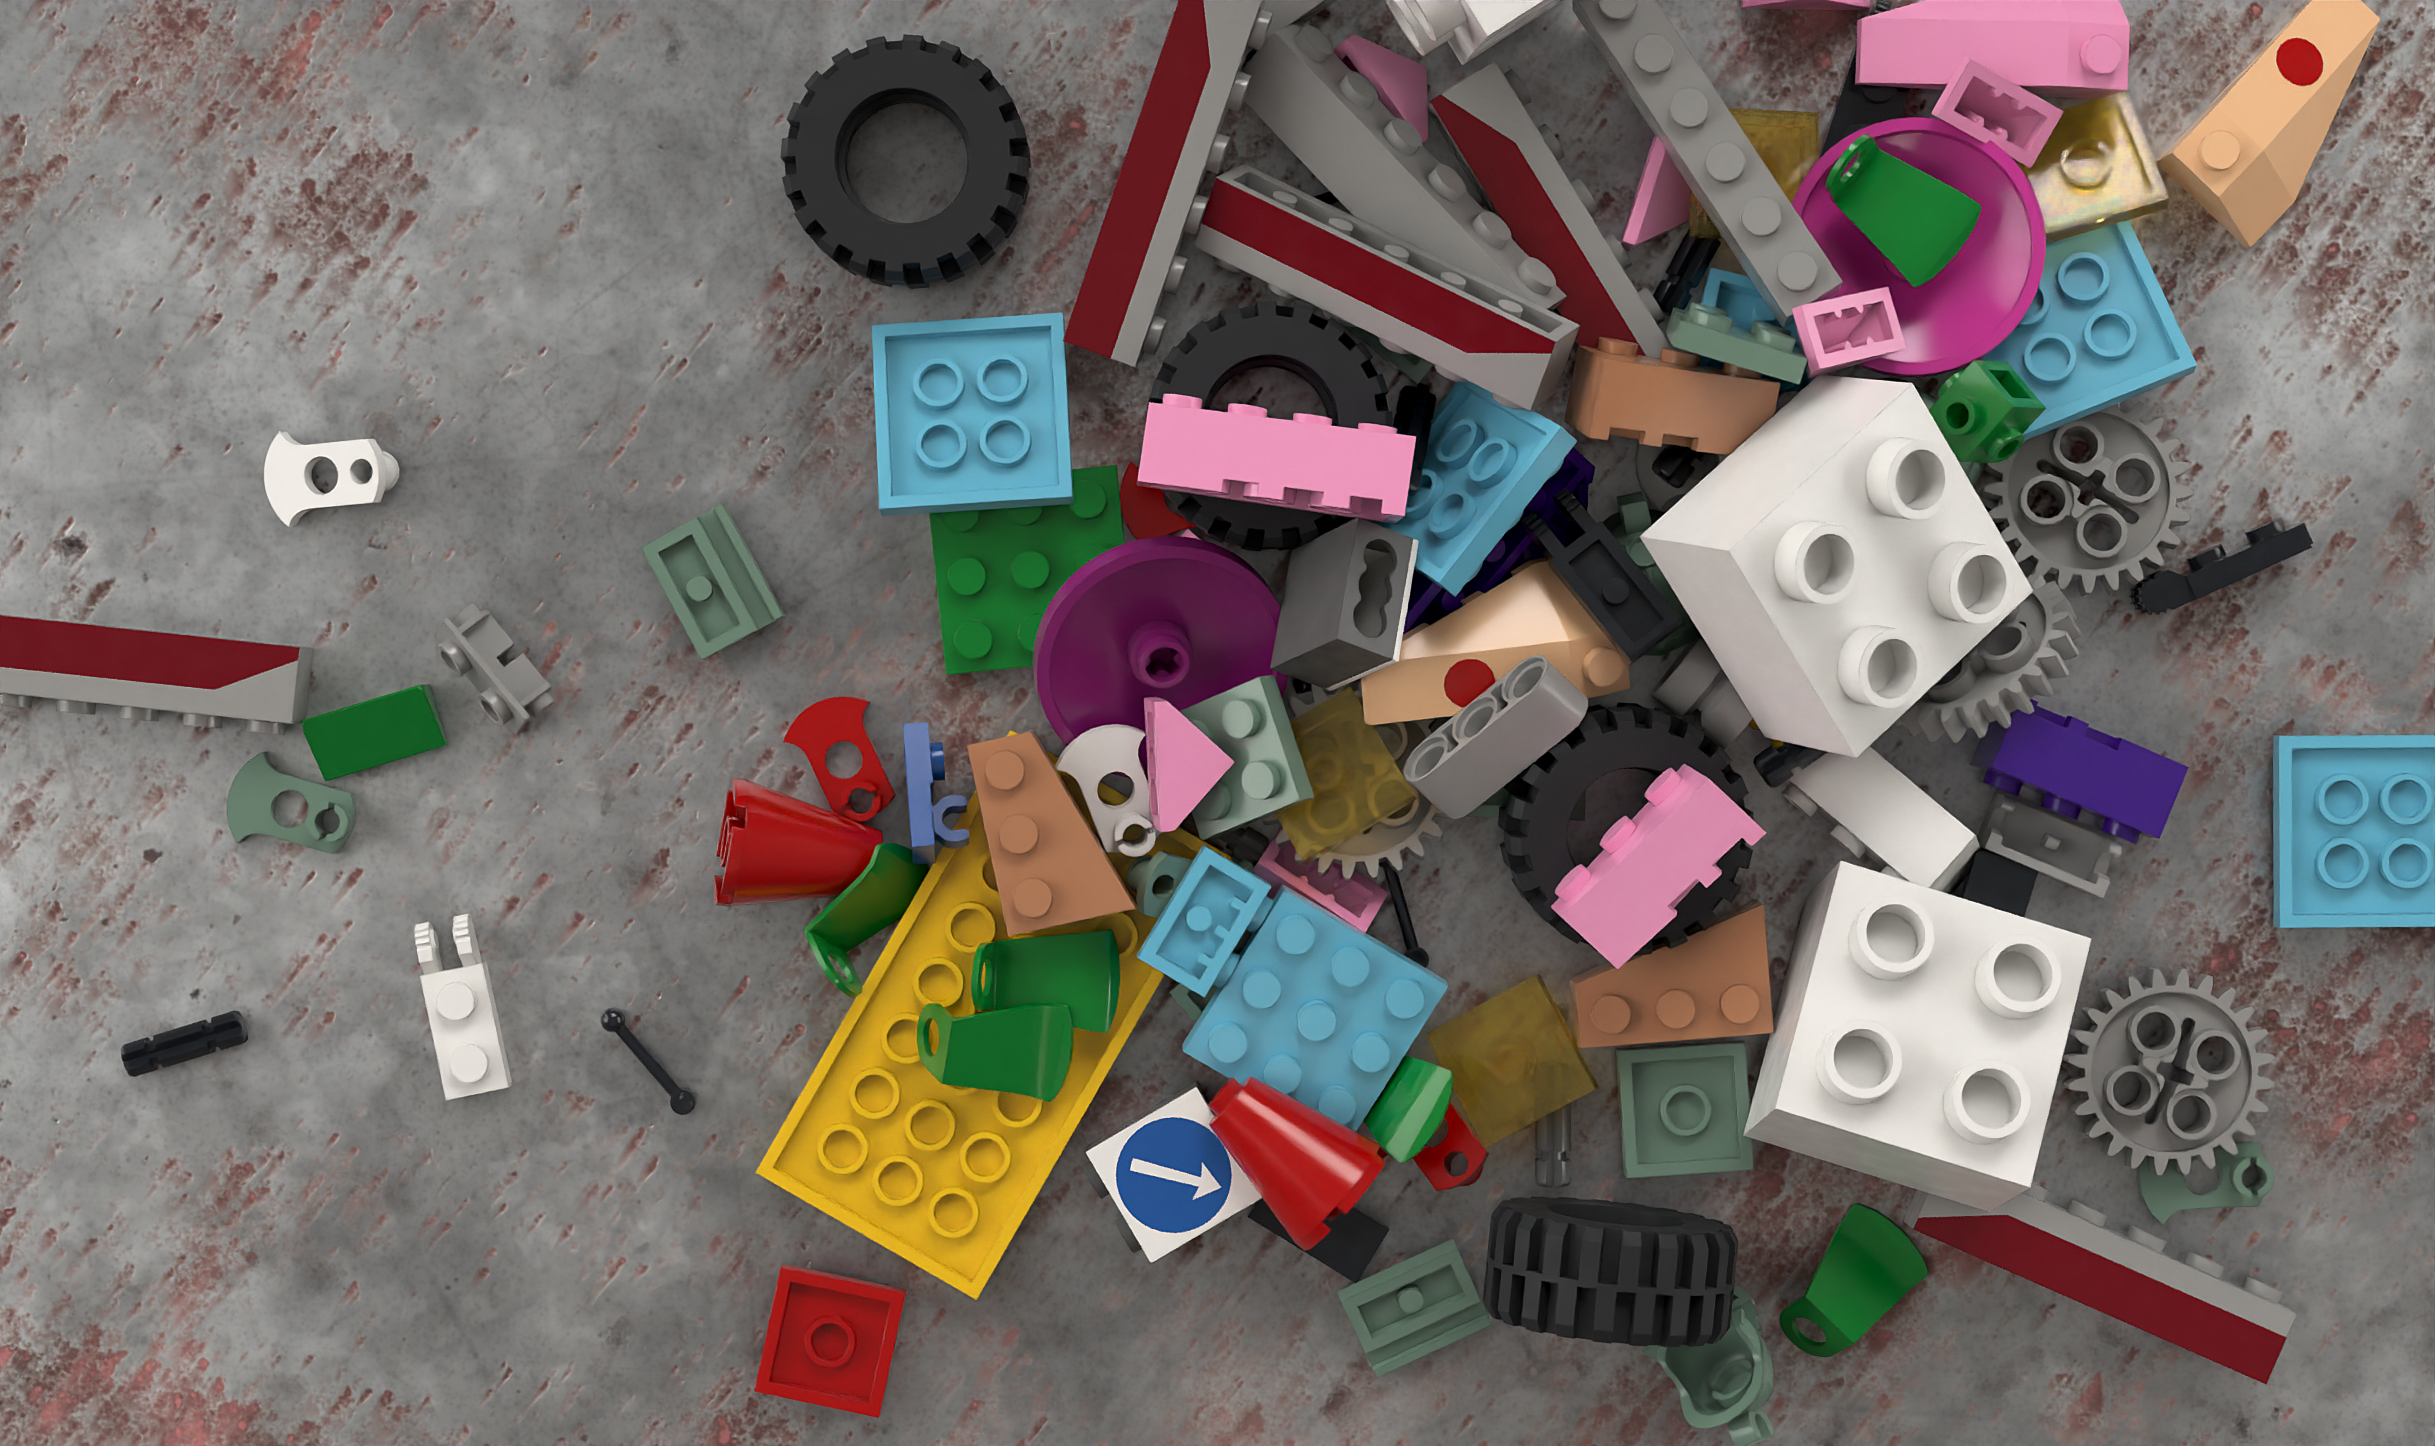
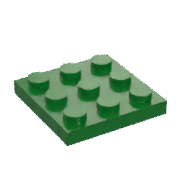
[929,465,1125,675]

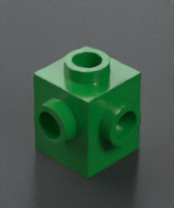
[1929,360,2046,463]

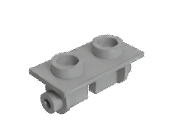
[435,603,555,735]

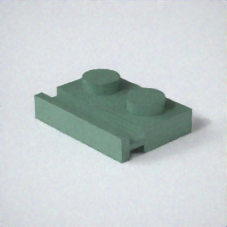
[641,503,785,660]
[1337,1238,1493,1378]

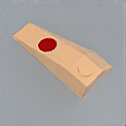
[2156,0,2381,249]
[1361,557,1630,725]

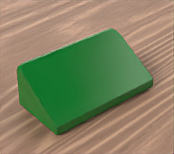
[300,684,448,782]

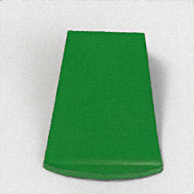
[1825,134,1981,287]
[803,843,930,998]
[971,929,1120,1033]
[917,1003,1073,1102]
[1363,1055,1454,1163]
[1779,1203,1928,1357]

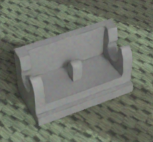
[1976,789,2122,898]

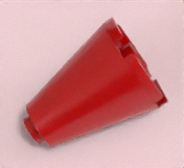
[714,778,883,907]
[1208,1076,1389,1251]

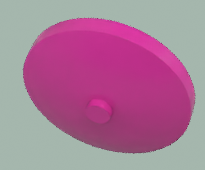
[1792,117,2046,378]

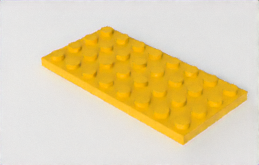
[755,730,1232,1300]

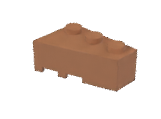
[1564,337,1780,455]
[967,731,1137,936]
[1570,900,1774,1048]

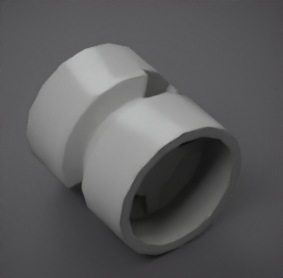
[1651,633,1753,750]

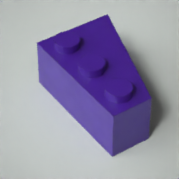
[1970,699,2189,845]

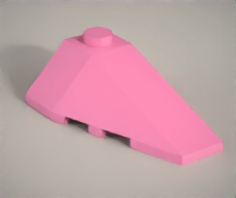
[1855,0,2130,100]

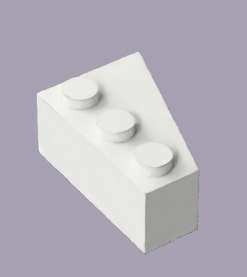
[1781,746,1981,895]

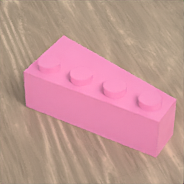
[1137,394,1416,524]

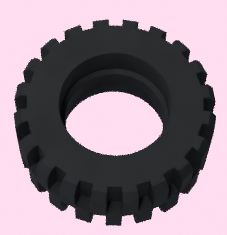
[780,34,1031,289]
[1145,301,1393,551]
[1498,702,1754,956]
[1483,1197,1738,1347]

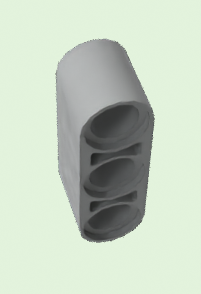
[1404,655,1588,819]

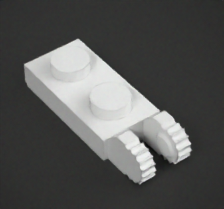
[414,914,512,1100]

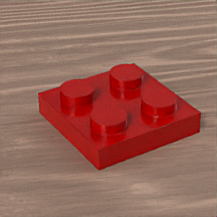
[754,1263,907,1418]

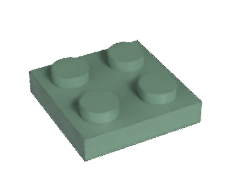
[1666,302,1808,384]
[1179,675,1315,840]
[1616,1040,1754,1179]

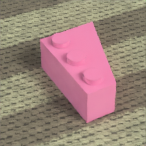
[1551,764,1767,969]

